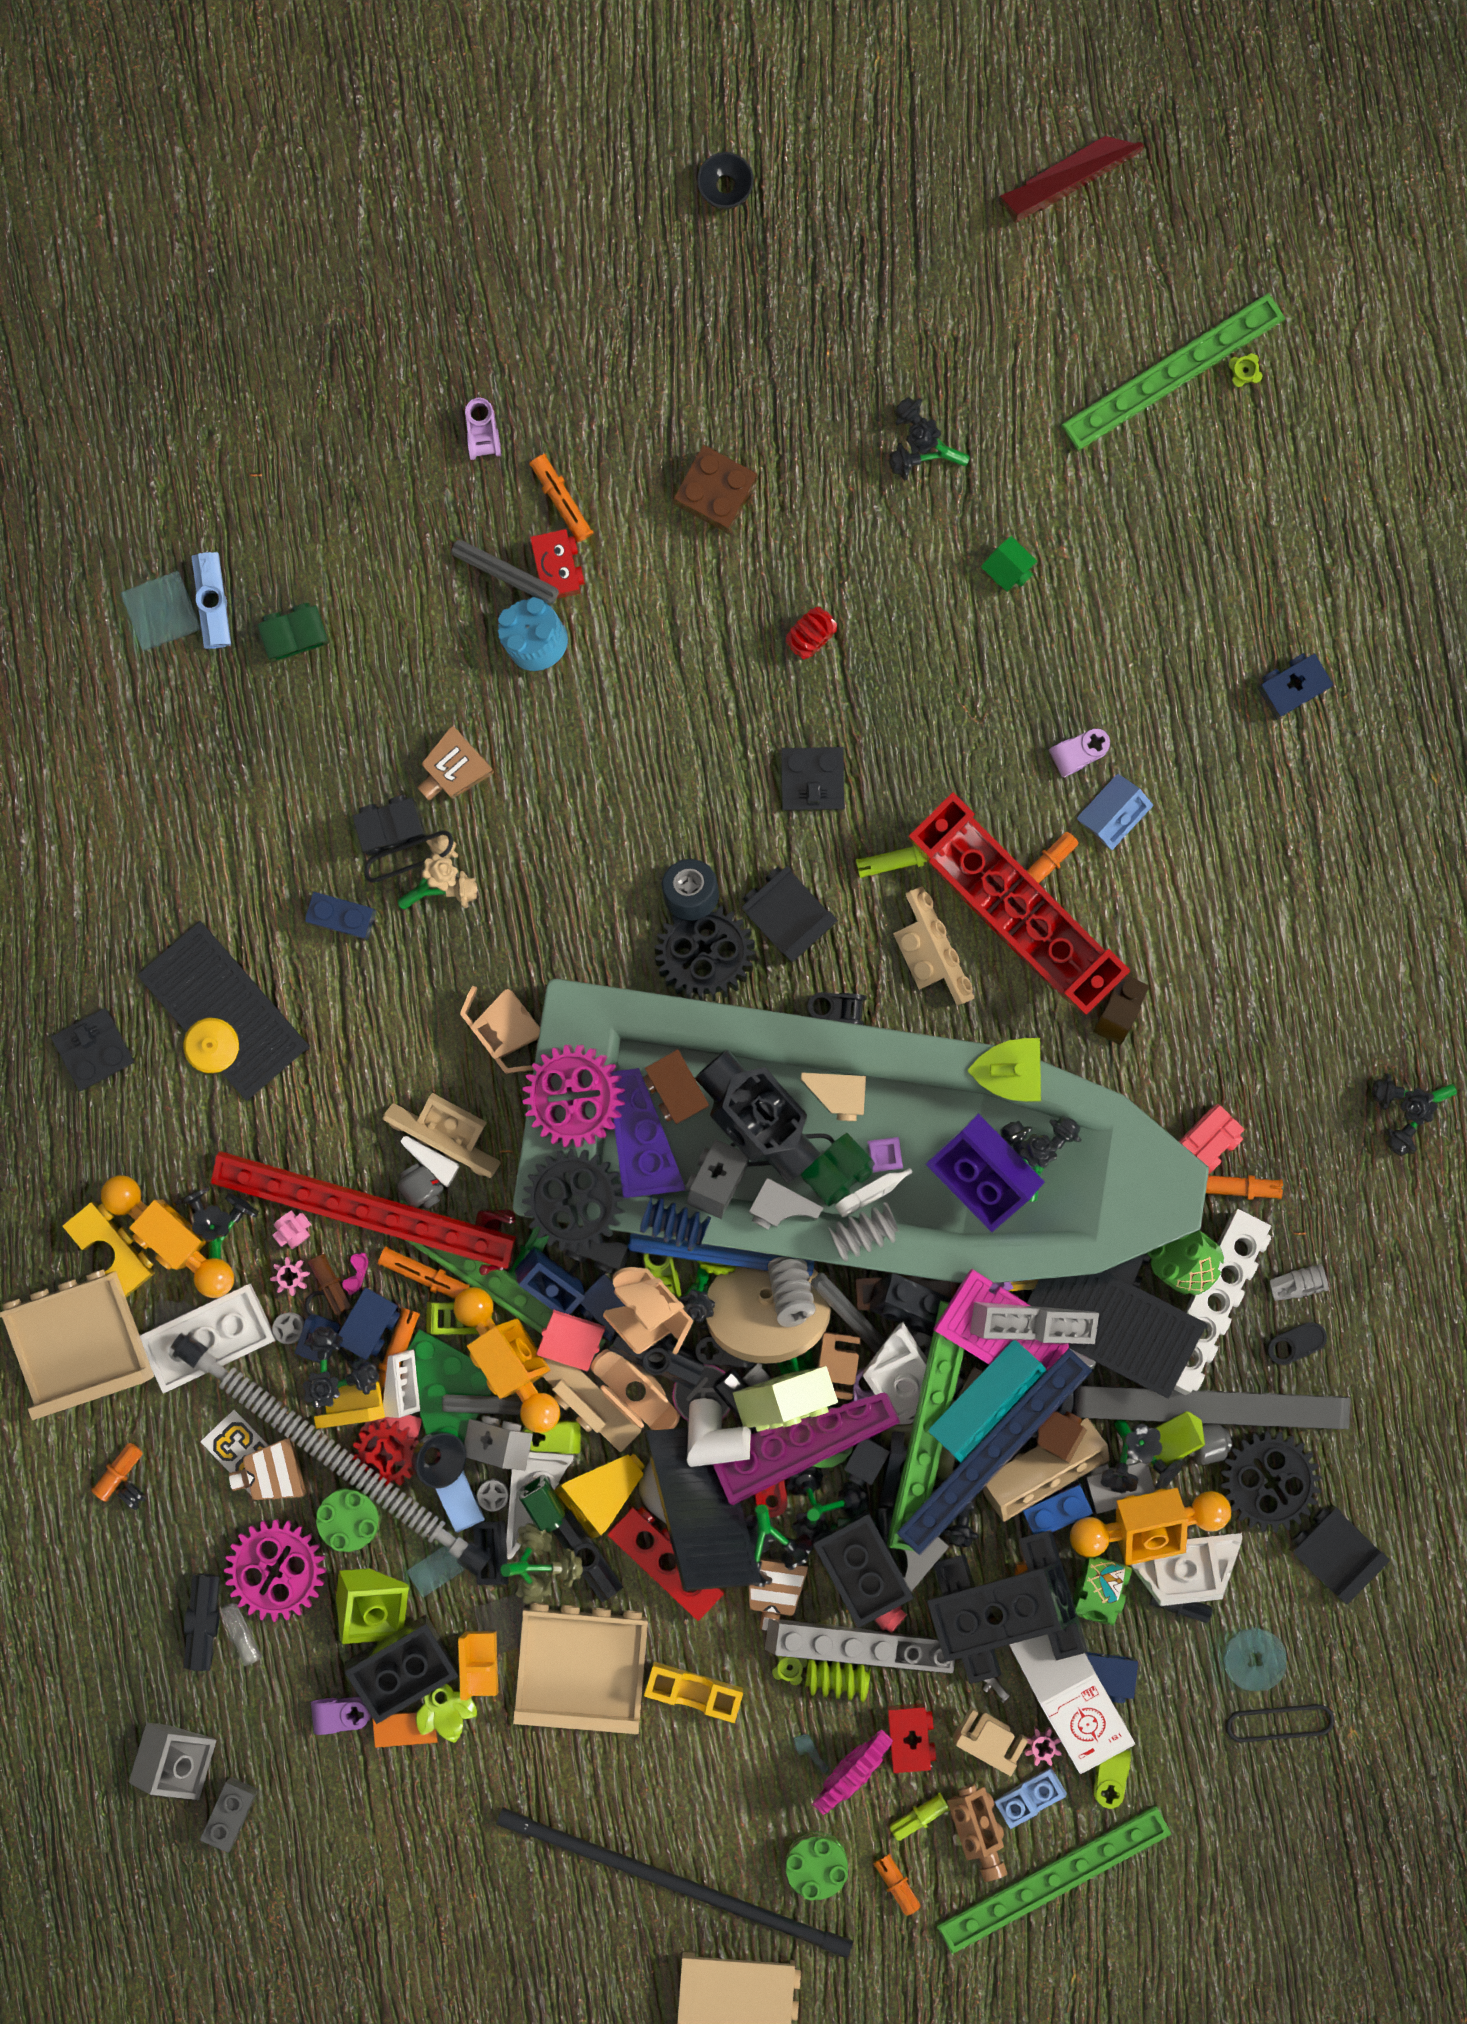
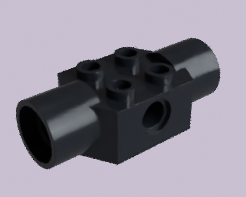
[694,1049,821,1183]

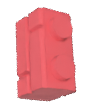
[1179,1104,1245,1174]

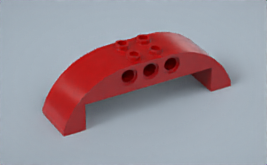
[908,792,1131,1015]

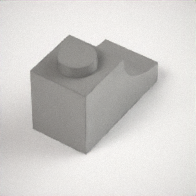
[749,1178,823,1230]
[903,1536,949,1591]

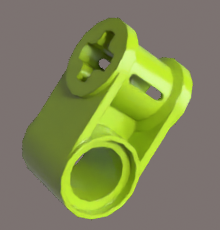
[644,1253,682,1298]
[522,1421,581,1454]
[1093,1749,1131,1809]

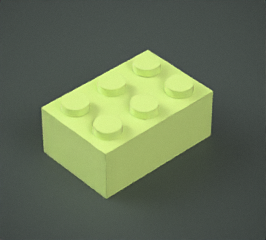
[733,1366,838,1432]

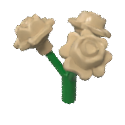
[398,835,477,910]

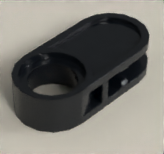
[1266,1322,1327,1365]

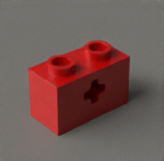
[887,1703,936,1773]

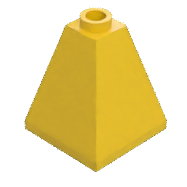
[554,1454,645,1538]

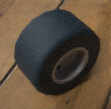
[661,859,719,920]

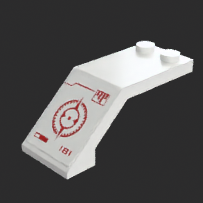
[1010,1634,1135,1774]

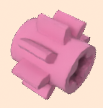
[272,1210,311,1249]
[270,1257,310,1296]
[1024,1727,1062,1766]

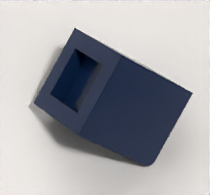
[294,1313,341,1363]

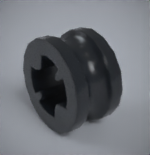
[116,1480,147,1510]

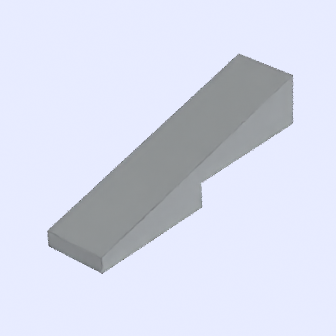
[970,1302,1099,1344]

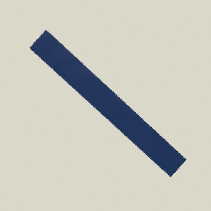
[896,1348,1093,1555]

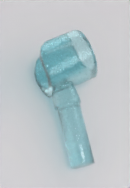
[794,1734,829,1773]

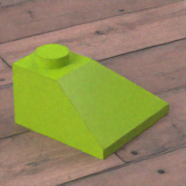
[336,1568,409,1644]

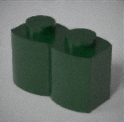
[257,603,329,662]
[800,1133,875,1207]
[519,1475,565,1533]

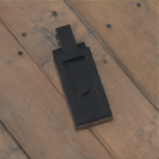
[879,1431,908,1508]

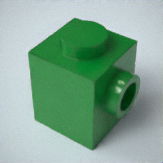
[981,536,1037,592]

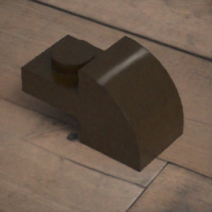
[1093,975,1149,1046]

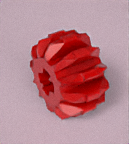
[786,606,837,659]

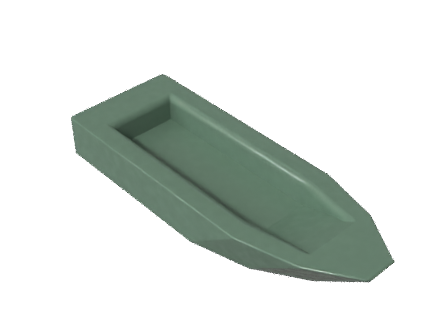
[513,979,1209,1283]

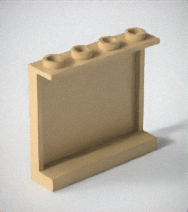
[0,1269,154,1420]
[513,1603,648,1734]
[678,1952,801,2024]

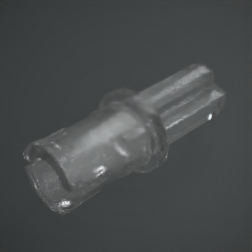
[220,1603,262,1666]

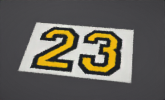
[201,1410,269,1496]

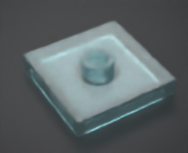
[121,571,201,651]

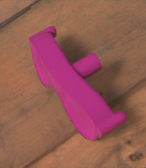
[342,1253,369,1295]

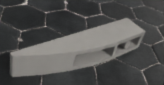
[765,1618,955,1673]

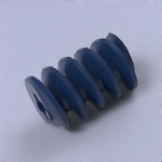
[640,1196,711,1252]

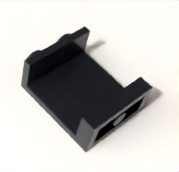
[742,865,838,964]
[1289,1505,1390,1605]

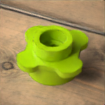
[1228,353,1262,387]
[772,1656,808,1685]

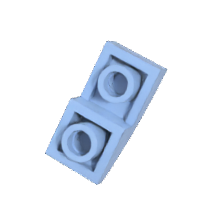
[436,1471,485,1533]
[995,1767,1067,1829]

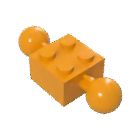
[101,1175,234,1298]
[453,1287,560,1433]
[1070,1488,1231,1566]

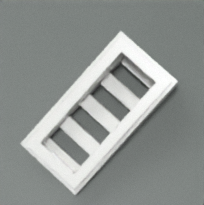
[401,1136,460,1187]
[383,1350,420,1418]

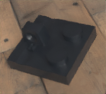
[781,747,845,811]
[51,1008,136,1092]

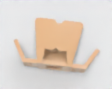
[460,986,540,1074]
[603,1267,693,1355]
[591,1349,680,1430]

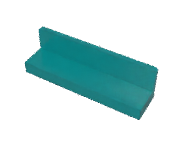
[929,1340,1047,1463]

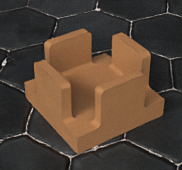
[817,1331,861,1400]

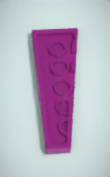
[713,1392,900,1505]

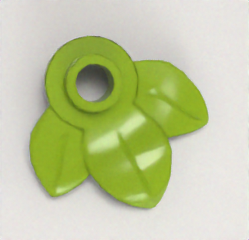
[416,1683,477,1743]

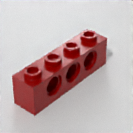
[607,1505,724,1621]

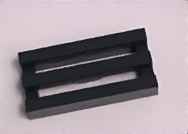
[473,1521,509,1585]

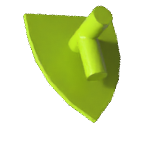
[967,1038,1041,1102]

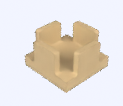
[952,1706,1028,1776]

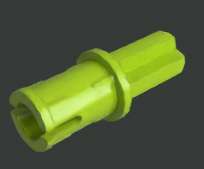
[889,1793,950,1841]

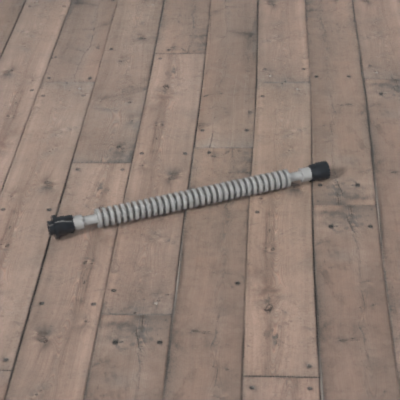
[170,1331,491,1577]

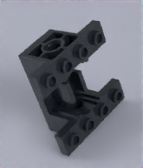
[927,1529,1088,1684]

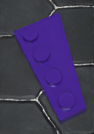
[611,1068,685,1198]

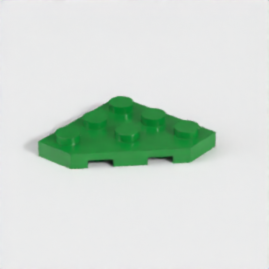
[408,1329,492,1443]

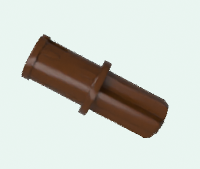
[308,1253,351,1316]

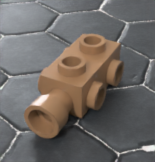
[947,1784,1008,1882]

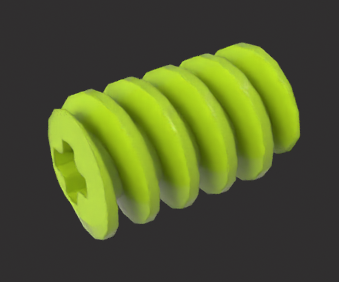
[805,1659,871,1703]

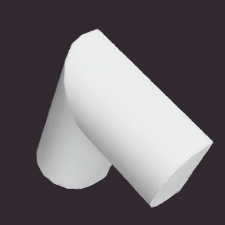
[687,1398,751,1467]

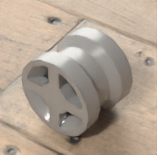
[272,1312,305,1344]
[477,1478,510,1512]

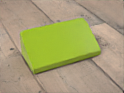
[1150,1411,1205,1472]

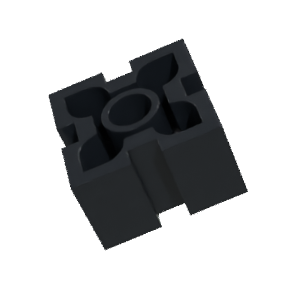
[352,795,427,856]

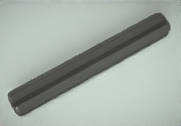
[451,540,559,604]
[811,1273,886,1353]
[442,1394,565,1417]

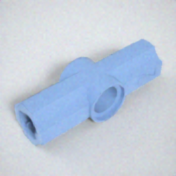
[191,552,231,649]

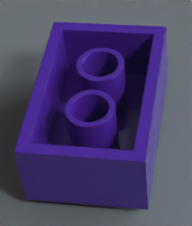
[926,1113,1045,1232]

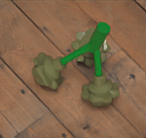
[501,1523,583,1605]

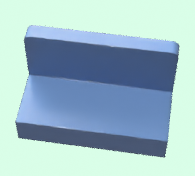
[1077,774,1154,850]

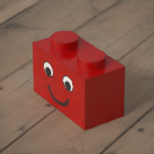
[530,529,585,599]

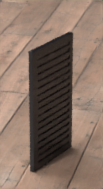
[137,921,310,1101]
[1027,1271,1208,1399]
[644,1428,761,1591]

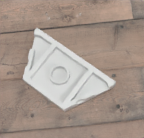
[863,1322,955,1424]
[1130,1533,1242,1606]

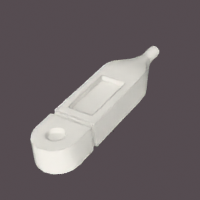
[835,1168,912,1217]

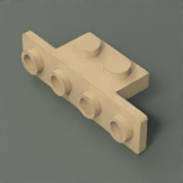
[893,887,974,1006]
[382,1093,501,1178]
[543,1357,641,1452]

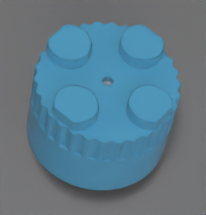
[498,597,568,671]

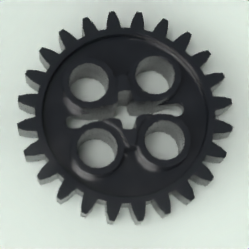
[654,906,755,1001]
[522,1148,626,1252]
[1219,1430,1322,1533]

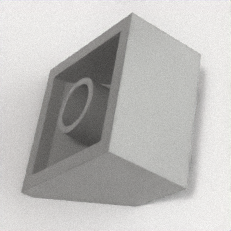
[129,1723,217,1800]

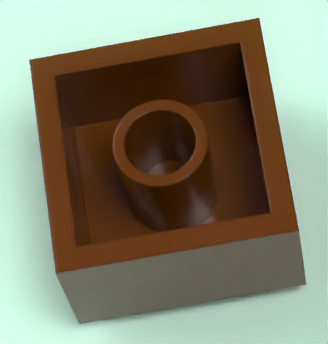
[674,444,758,534]
[642,1049,710,1125]

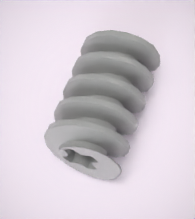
[828,1202,899,1262]
[767,1257,816,1327]

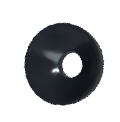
[697,152,754,209]
[412,1431,466,1489]

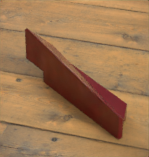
[999,136,1144,223]

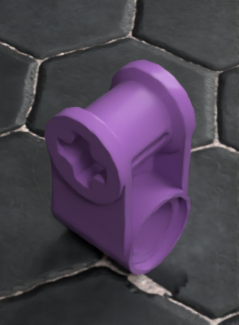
[310,1697,371,1735]

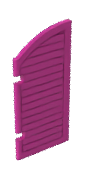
[933,1269,1069,1371]

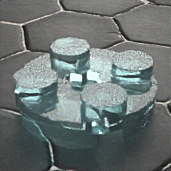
[1223,1627,1287,1691]

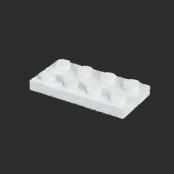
[140,1284,277,1394]

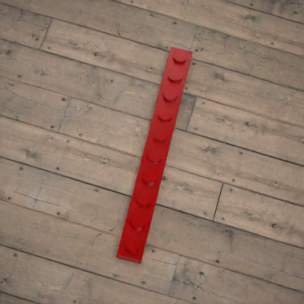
[211,1151,516,1269]

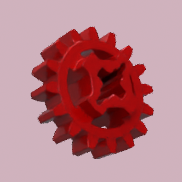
[353,1419,418,1486]

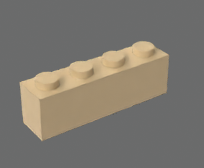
[983,1418,1110,1522]

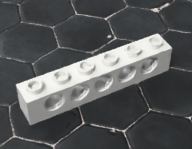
[1174,1209,1272,1395]

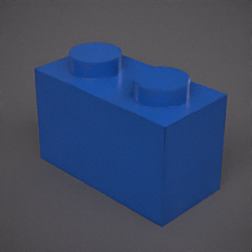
[1022,1482,1093,1534]

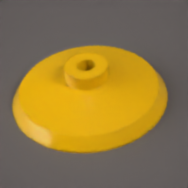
[183,1018,239,1073]

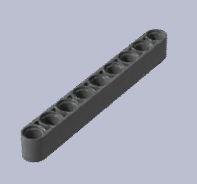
[1072,1385,1351,1429]

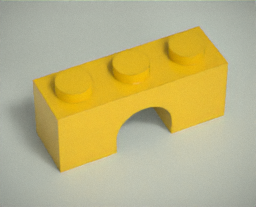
[62,1202,155,1297]
[644,1662,743,1723]

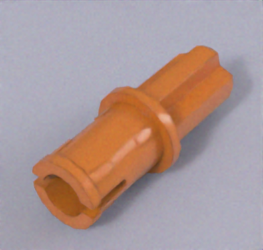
[1027,832,1079,883]
[91,1443,143,1502]
[873,1853,921,1916]

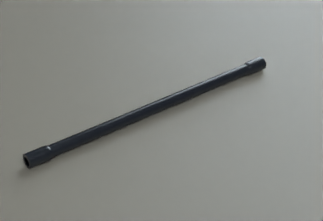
[496,1807,853,1959]

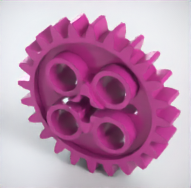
[522,1045,625,1148]
[224,1519,327,1622]
[812,1729,893,1815]

